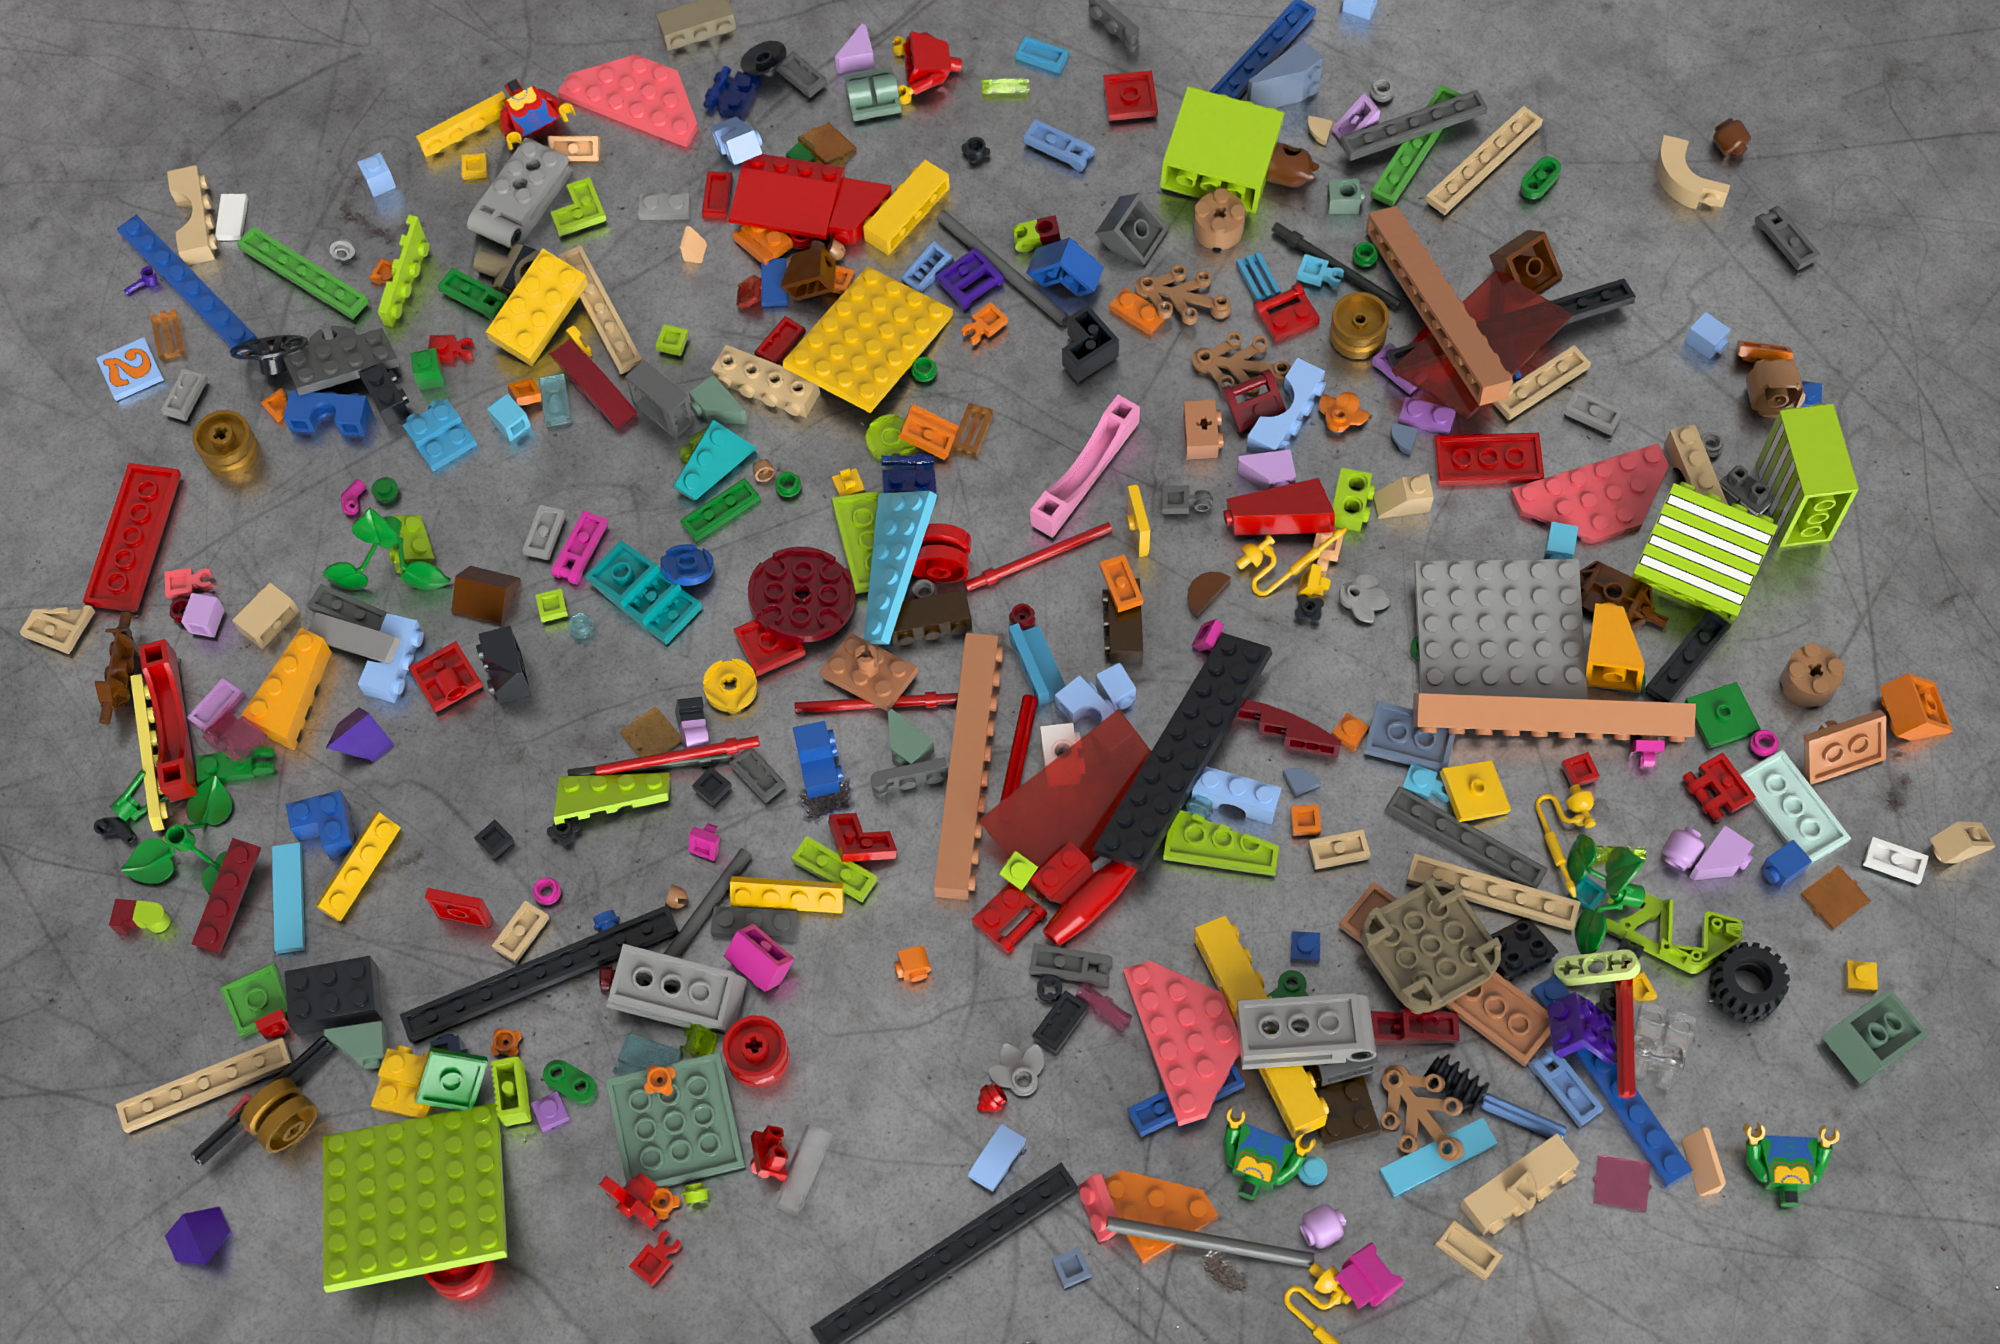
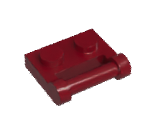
[1221,369,1286,432]

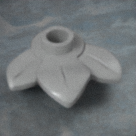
[1339,574,1391,623]
[988,1043,1044,1096]

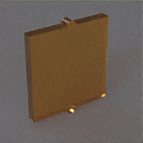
[798,122,857,165]
[619,706,682,757]
[1800,865,1871,930]

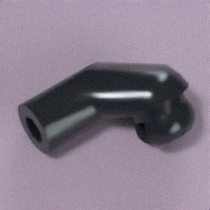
[94,817,137,844]

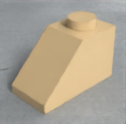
[1373,474,1434,519]
[1930,821,1996,863]

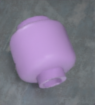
[1663,827,1705,871]
[1299,1204,1346,1249]

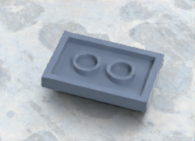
[1364,701,1455,772]

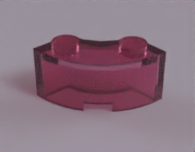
[202,707,267,764]

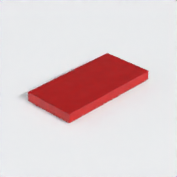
[1433,433,1545,486]

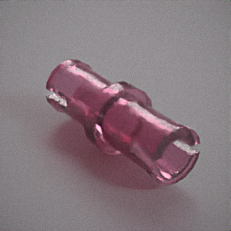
[1075,983,1132,1031]

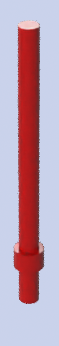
[963,522,1112,592]
[794,691,958,713]
[595,736,760,775]

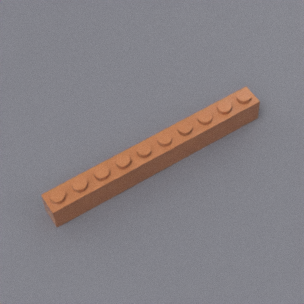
[1366,206,1513,406]
[934,633,1004,900]
[1412,693,1696,742]

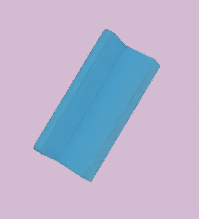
[1008,623,1066,706]

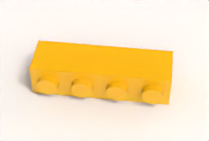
[863,160,950,256]

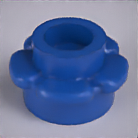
[593,910,620,932]

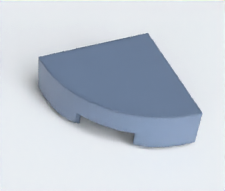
[1390,422,1418,455]
[1283,768,1321,797]

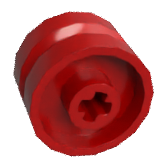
[912,523,972,584]
[722,1015,790,1088]
[423,1260,494,1300]

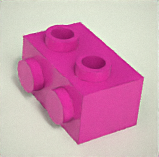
[723,923,795,992]

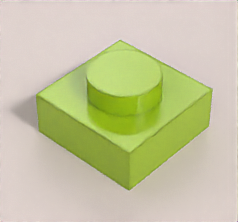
[655,324,689,356]
[535,588,568,622]
[998,851,1038,890]

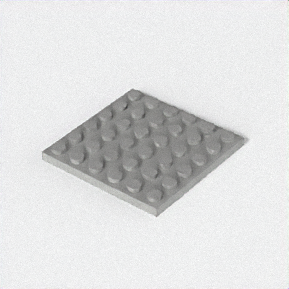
[1414,559,1588,699]

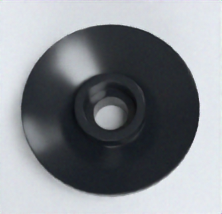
[740,41,787,75]

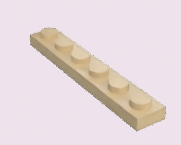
[1425,106,1543,215]
[558,245,642,375]
[1406,854,1581,931]
[115,1037,292,1133]

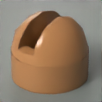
[826,239,845,261]
[753,459,775,482]
[665,884,688,909]

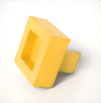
[832,468,866,497]
[1296,563,1331,597]

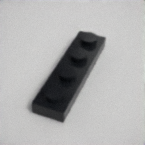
[1645,610,1732,703]

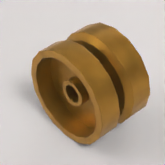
[1330,292,1389,359]
[192,410,260,477]
[240,1078,318,1153]

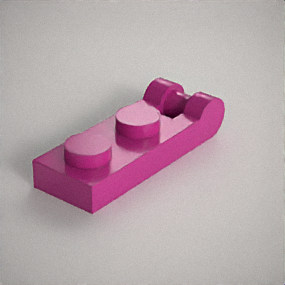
[551,510,608,585]

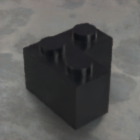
[1062,305,1119,383]

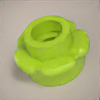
[681,1182,710,1204]

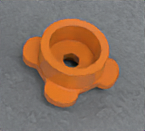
[490,1028,522,1058]
[644,1065,676,1096]
[647,1186,680,1220]

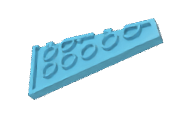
[864,491,937,644]

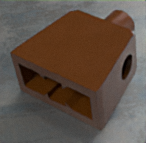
[780,240,836,302]

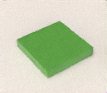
[220,963,288,1039]

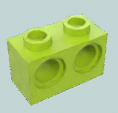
[1332,467,1376,532]

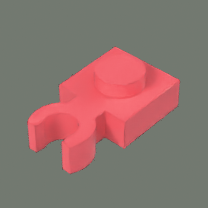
[164,568,213,600]

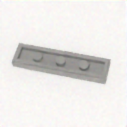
[308,612,401,664]

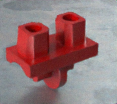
[750,1125,788,1181]

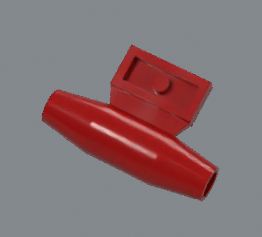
[1030,841,1137,947]

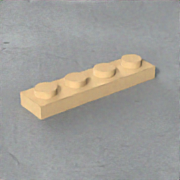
[1492,345,1591,420]

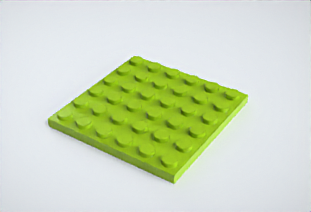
[323,1103,507,1293]

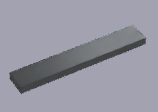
[1340,90,1488,161]
[1385,786,1548,889]

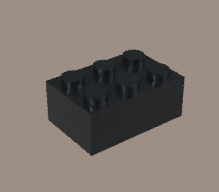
[284,955,383,1036]

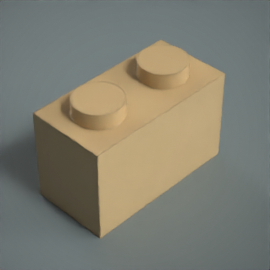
[232,583,300,649]

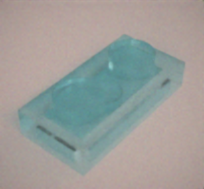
[539,374,572,427]

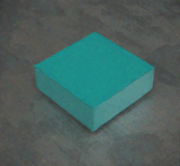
[1567,876,1607,911]

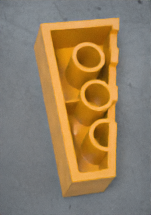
[240,628,332,751]

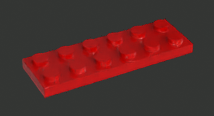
[83,463,182,612]

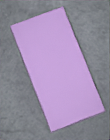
[186,677,245,735]

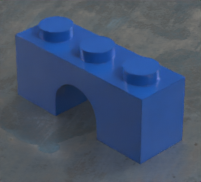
[283,391,372,436]

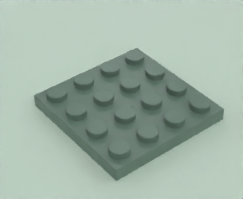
[605,1052,745,1188]

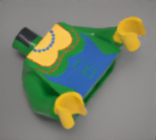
[1223,1106,1316,1200]
[1743,1122,1839,1207]

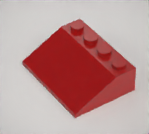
[728,154,845,240]

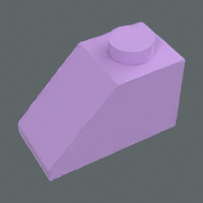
[1237,449,1296,490]
[1689,826,1754,881]

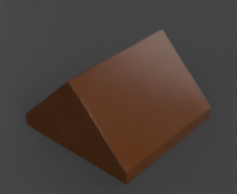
[451,565,521,626]

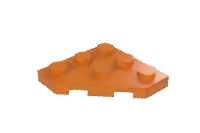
[1104,1170,1219,1264]

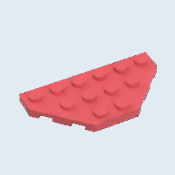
[557,55,699,148]
[1510,443,1669,544]
[1123,961,1240,1126]

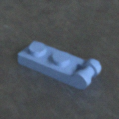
[1023,119,1095,171]
[1528,1045,1604,1128]

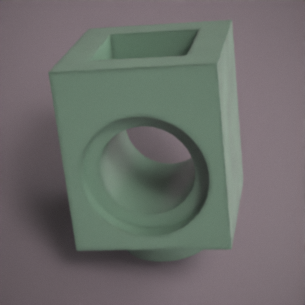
[1327,178,1365,215]

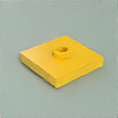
[1126,484,1150,557]
[1439,760,1511,822]

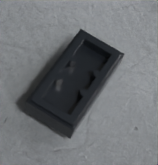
[1032,990,1089,1054]

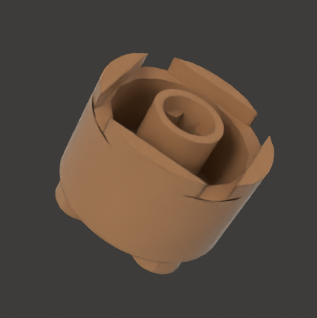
[1194,188,1246,250]
[1746,359,1805,418]
[1780,643,1845,708]

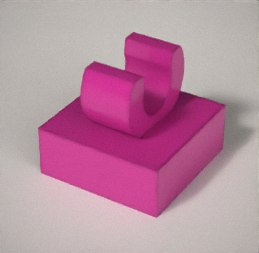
[1191,619,1224,652]
[1631,740,1665,767]
[689,823,720,861]

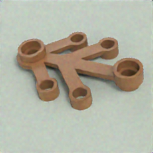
[1134,264,1231,325]
[1192,331,1291,397]
[1381,1064,1464,1161]

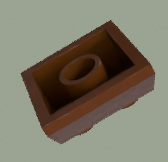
[1489,230,1563,302]

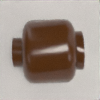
[1713,118,1751,157]

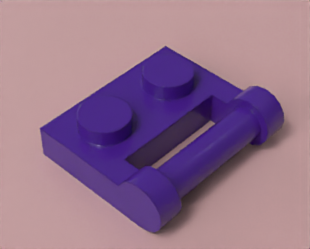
[936,247,1004,310]

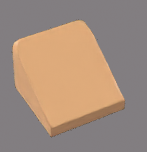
[680,226,707,263]

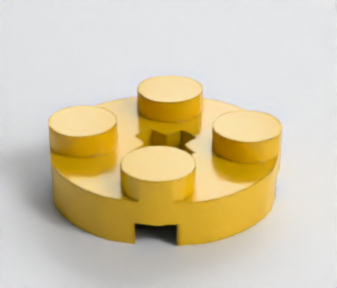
[703,658,758,714]

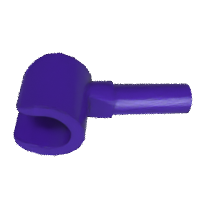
[124,266,157,295]

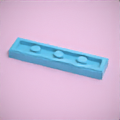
[272,843,305,954]
[1379,1118,1498,1197]

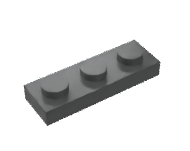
[307,584,390,631]
[710,906,799,941]

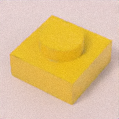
[1845,960,1878,994]

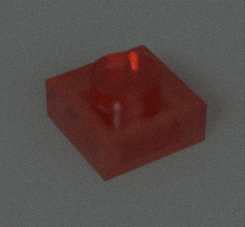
[736,275,762,309]

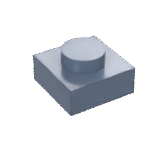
[1052,1247,1092,1289]

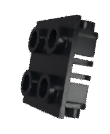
[1491,917,1559,982]

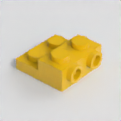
[371,1045,433,1119]

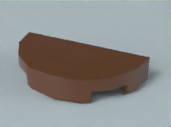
[1187,571,1231,617]

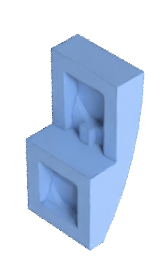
[968,1124,1026,1192]

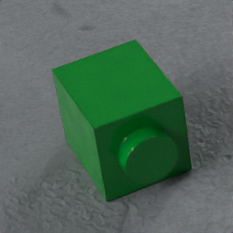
[410,348,445,390]

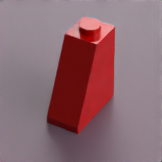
[829,177,893,245]

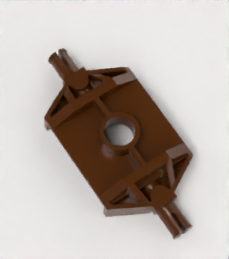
[1580,561,1669,631]
[95,612,139,725]

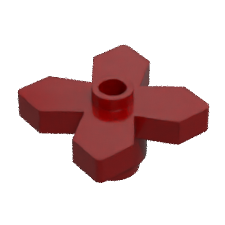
[598,1172,660,1231]

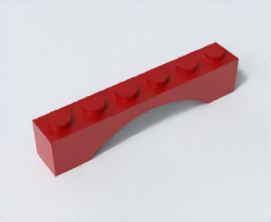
[139,639,198,802]

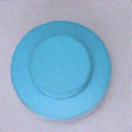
[1298,1155,1327,1185]

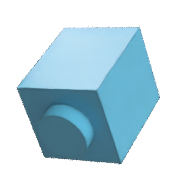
[487,394,531,442]
[1543,522,1578,559]

